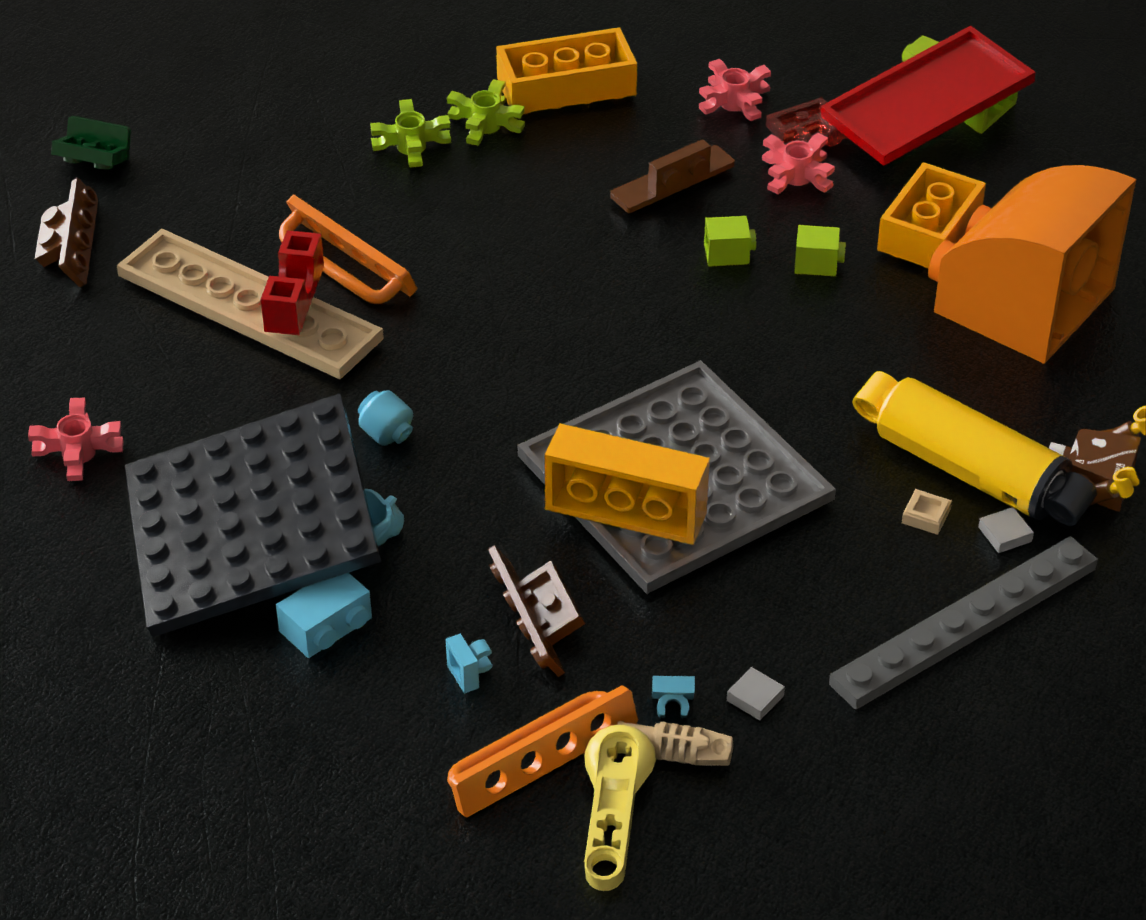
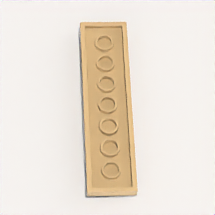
[117,229,383,379]

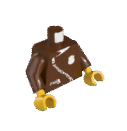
[1049,406,1146,512]

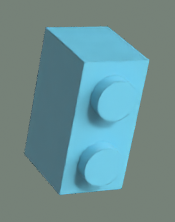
[276,573,372,658]

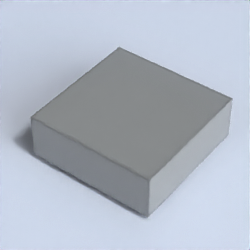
[979,507,1034,553]
[727,667,785,720]

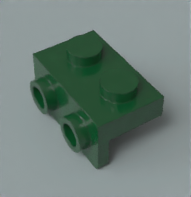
[51,116,131,169]

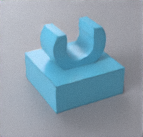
[446,633,492,694]
[652,676,695,718]

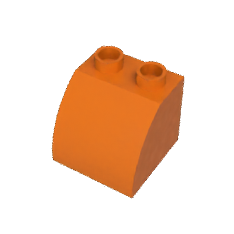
[928,165,1136,364]

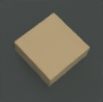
[902,489,952,535]

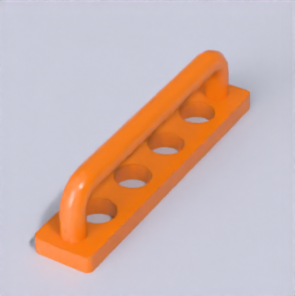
[279,194,417,304]
[447,685,638,817]

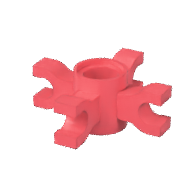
[699,58,771,121]
[762,133,835,195]
[28,398,124,481]

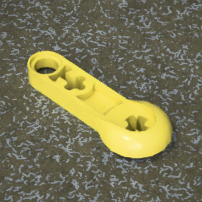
[584,725,656,891]

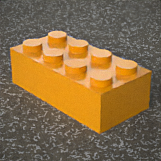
[496,27,637,114]
[545,424,710,545]

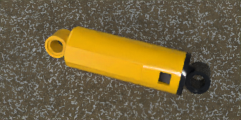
[852,371,1098,526]

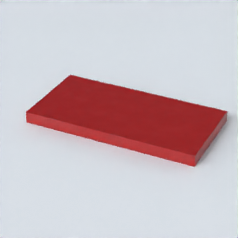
[821,26,1035,166]

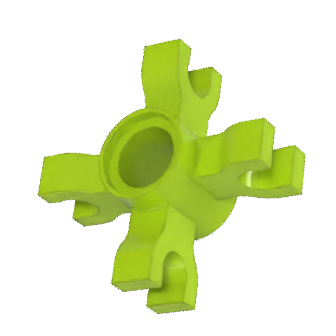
[447,79,525,146]
[370,99,451,168]

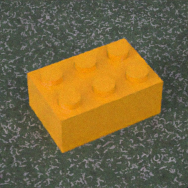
[877,162,986,268]

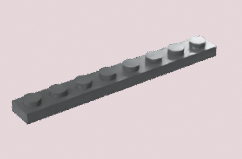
[829,536,1098,710]

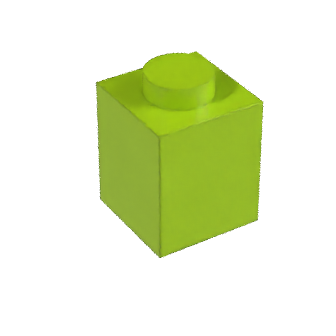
[704,216,756,266]
[794,225,846,276]

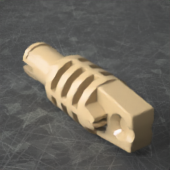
[617,721,733,766]

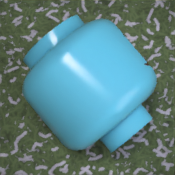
[358,390,413,446]

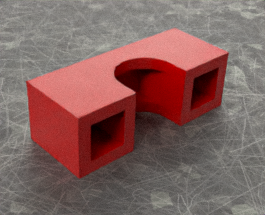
[260,230,324,335]

